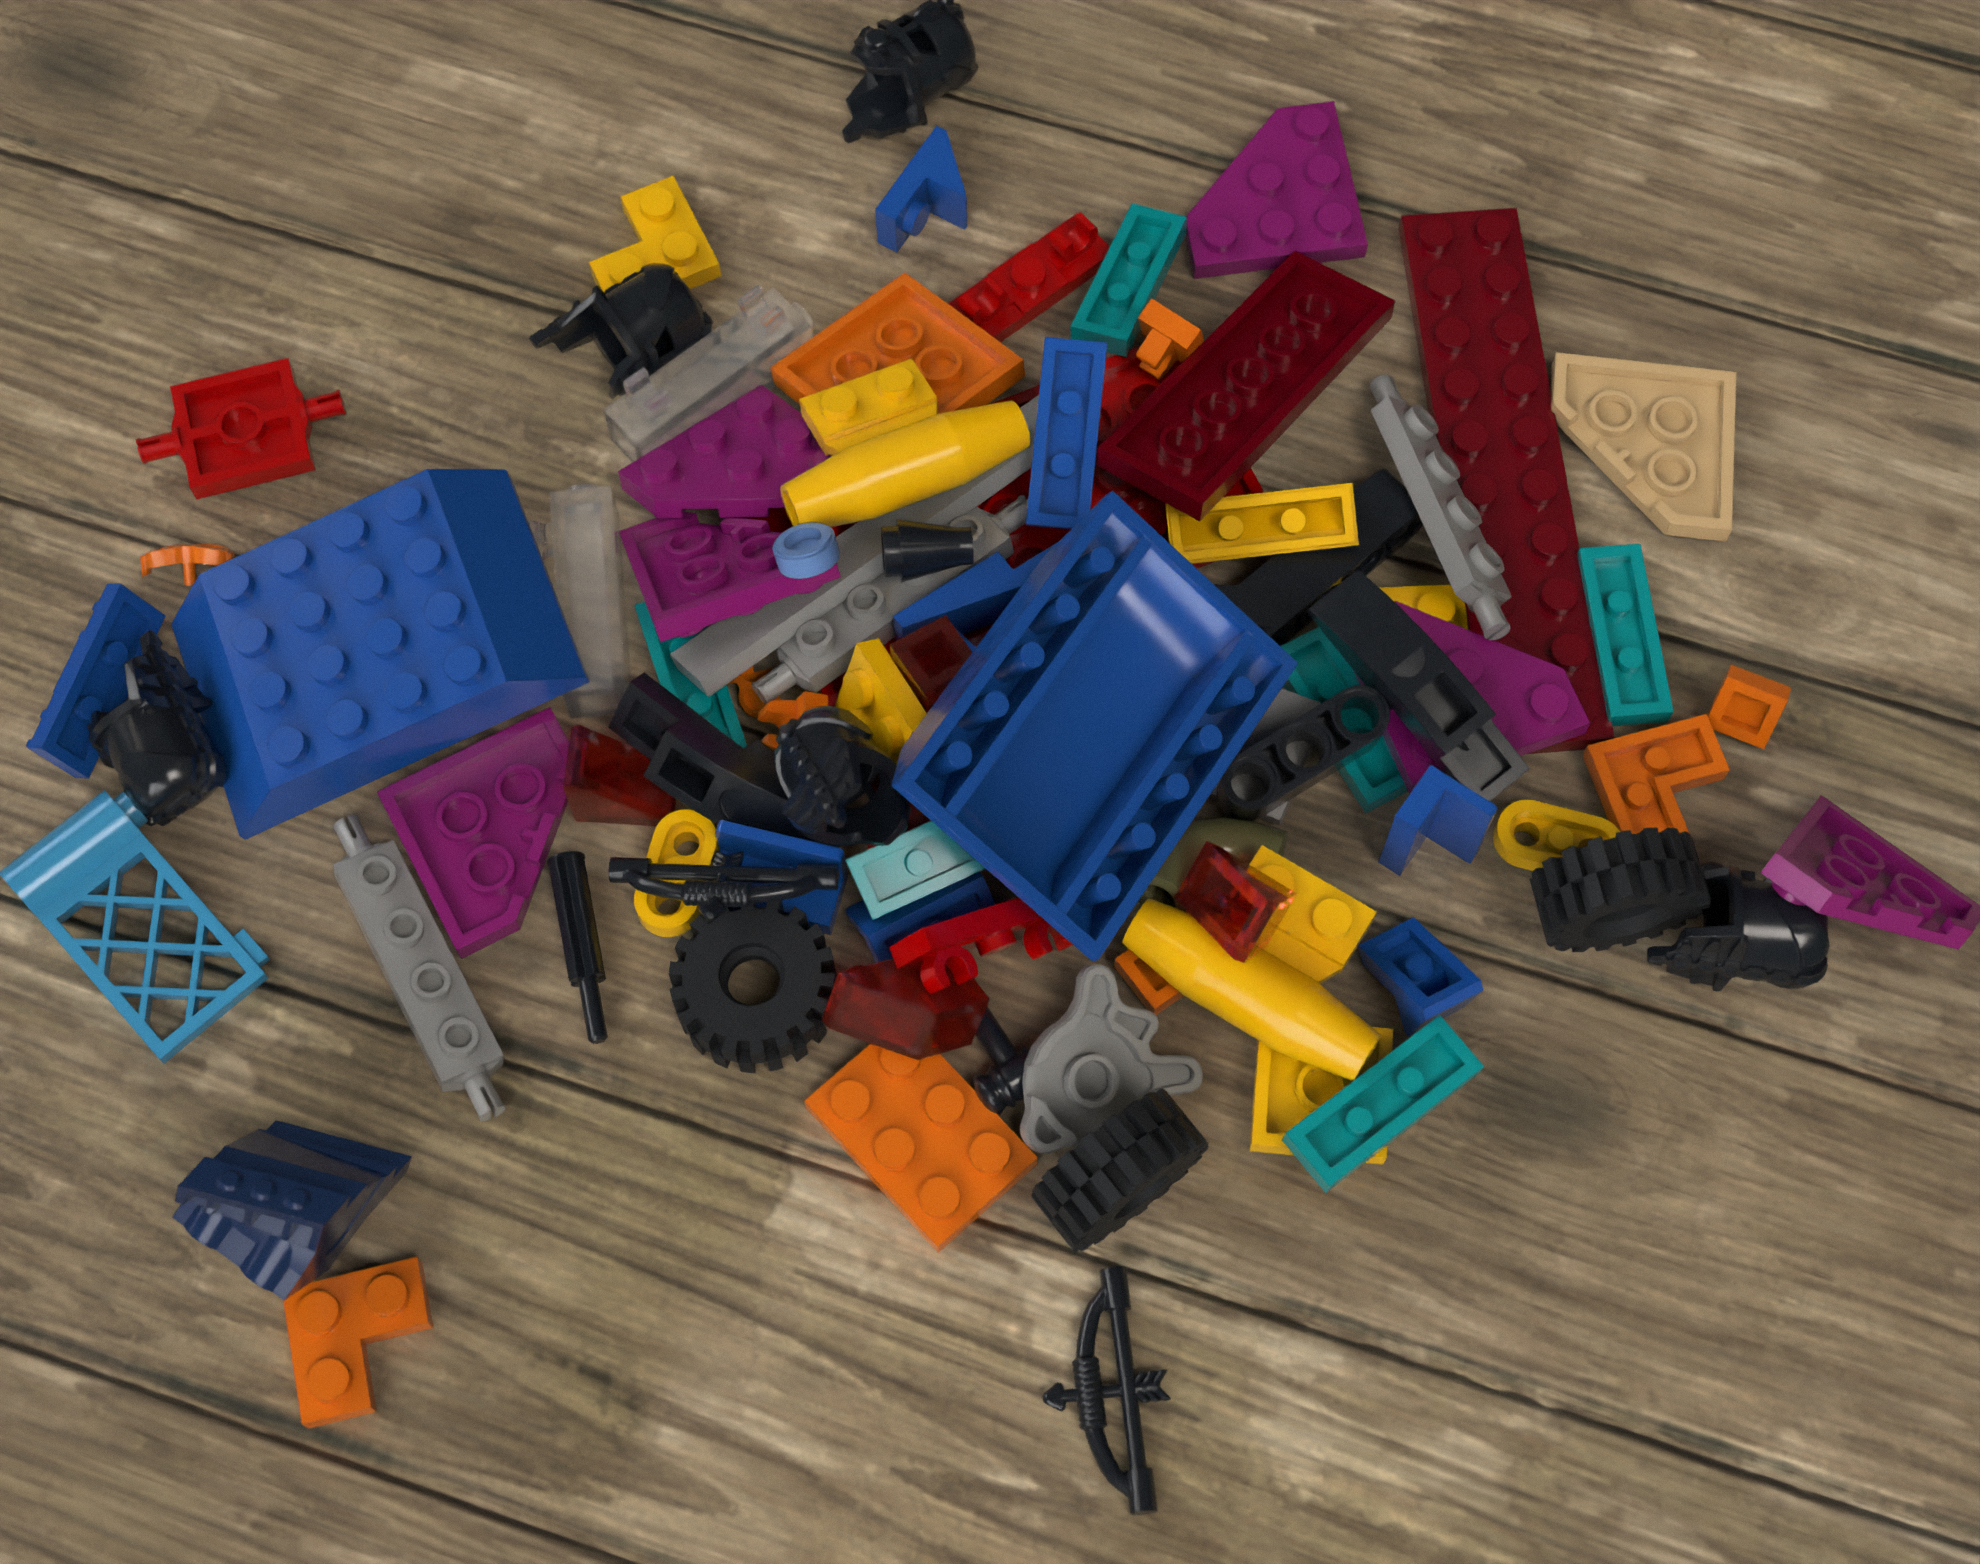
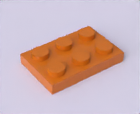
[804,1015,1038,1253]

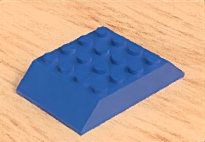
[171,469,590,840]
[891,491,1298,962]

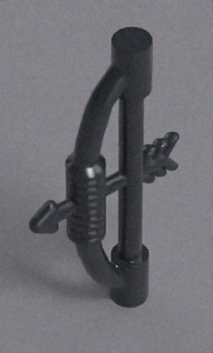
[608,850,839,921]
[1042,1266,1171,1515]

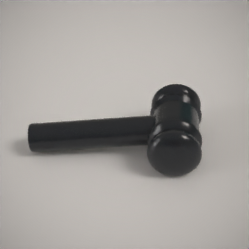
[945,968,1038,1116]

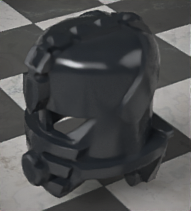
[842,0,979,143]
[529,263,714,401]
[87,630,227,826]
[774,706,911,846]
[1647,862,1830,991]

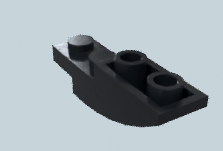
[1306,570,1530,801]
[608,672,845,848]

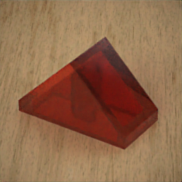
[563,724,676,826]
[1174,841,1297,963]

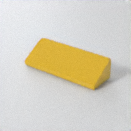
[1165,483,1359,564]

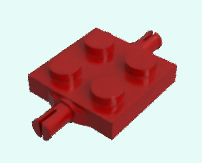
[136,358,346,500]

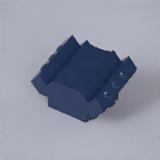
[172,1120,412,1301]

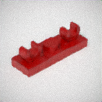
[948,212,1110,342]
[889,897,1073,994]

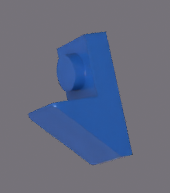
[875,126,967,253]
[1358,917,1483,1036]

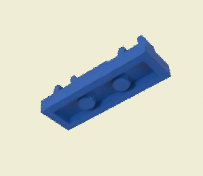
[1026,337,1107,530]
[26,583,166,779]

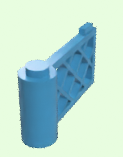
[0,790,270,1064]

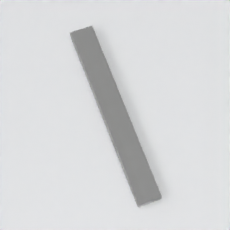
[670,395,1101,697]

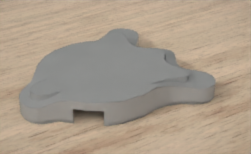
[1020,964,1203,1154]

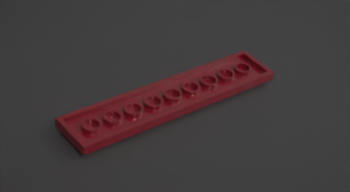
[1398,208,1615,754]

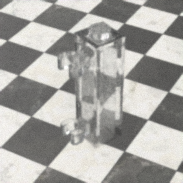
[603,285,815,462]
[528,484,631,719]

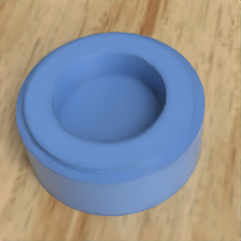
[772,522,840,579]

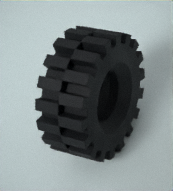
[1530,827,1711,952]
[669,900,839,1073]
[1031,1089,1209,1252]

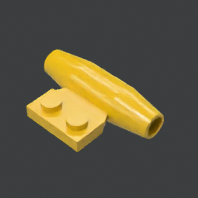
[780,358,1030,527]
[1122,845,1381,1081]

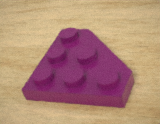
[1185,101,1368,279]
[618,384,832,519]
[618,512,841,642]
[1353,601,1590,794]
[377,707,581,959]
[1760,795,1980,950]

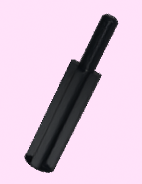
[547,851,608,1044]

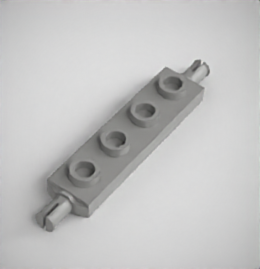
[1369,374,1512,641]
[751,495,1028,705]
[333,815,506,1121]

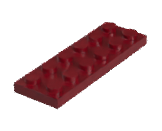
[1096,251,1395,522]

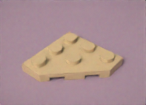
[1550,352,1736,542]

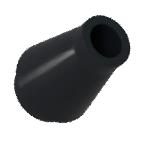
[881,519,974,583]

